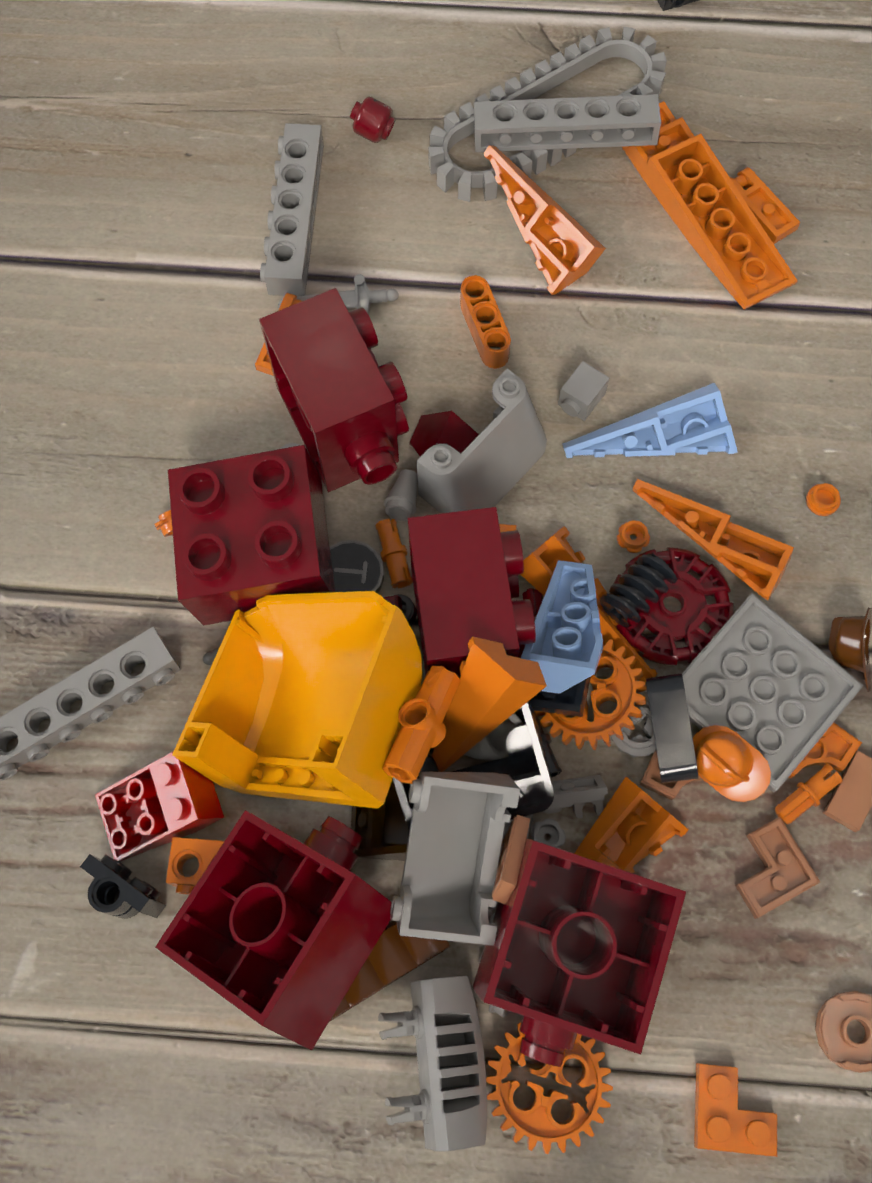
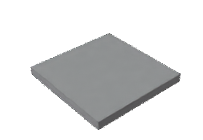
[682,593,864,793]

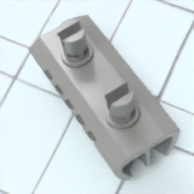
[378,976,487,1151]

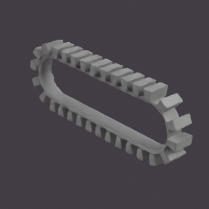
[428,27,667,202]

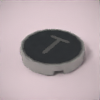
[330,540,384,593]

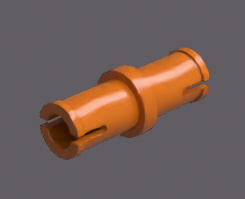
[375,519,413,589]

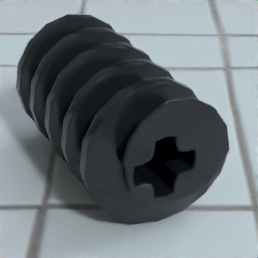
[600,553,678,628]

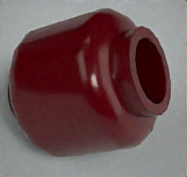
[350,96,396,143]

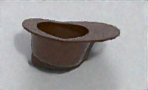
[829,607,872,692]

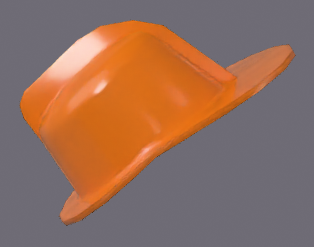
[693,725,771,802]

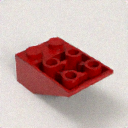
[95,752,225,862]

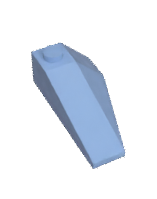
[521,560,603,694]

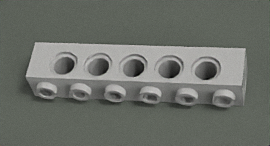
[474,94,661,152]
[260,123,324,296]
[0,626,181,781]

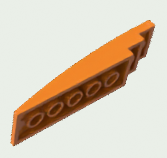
[622,101,798,310]

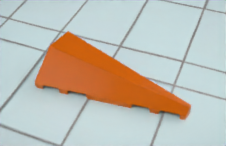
[483,145,606,295]
[633,479,794,600]
[520,526,658,683]
[431,636,547,772]
[574,777,689,873]

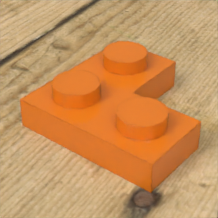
[694,1063,777,1157]

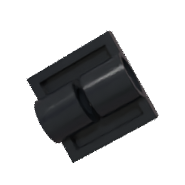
[80,854,166,919]

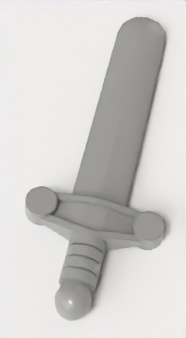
[278,274,399,313]

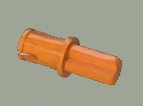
[774,764,843,824]

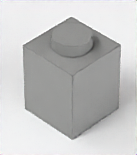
[558,361,610,421]

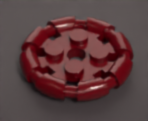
[613,547,734,666]

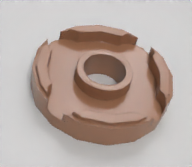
[815,991,872,1073]

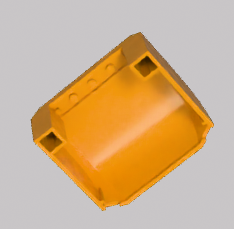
[172,591,422,809]

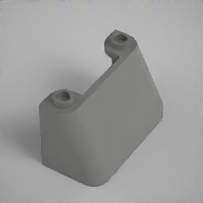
[417,368,547,513]
[390,772,520,946]

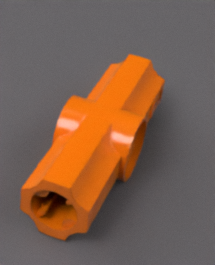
[382,666,461,784]

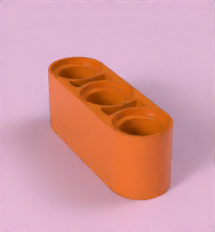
[460,275,511,369]

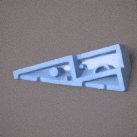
[562,383,738,458]

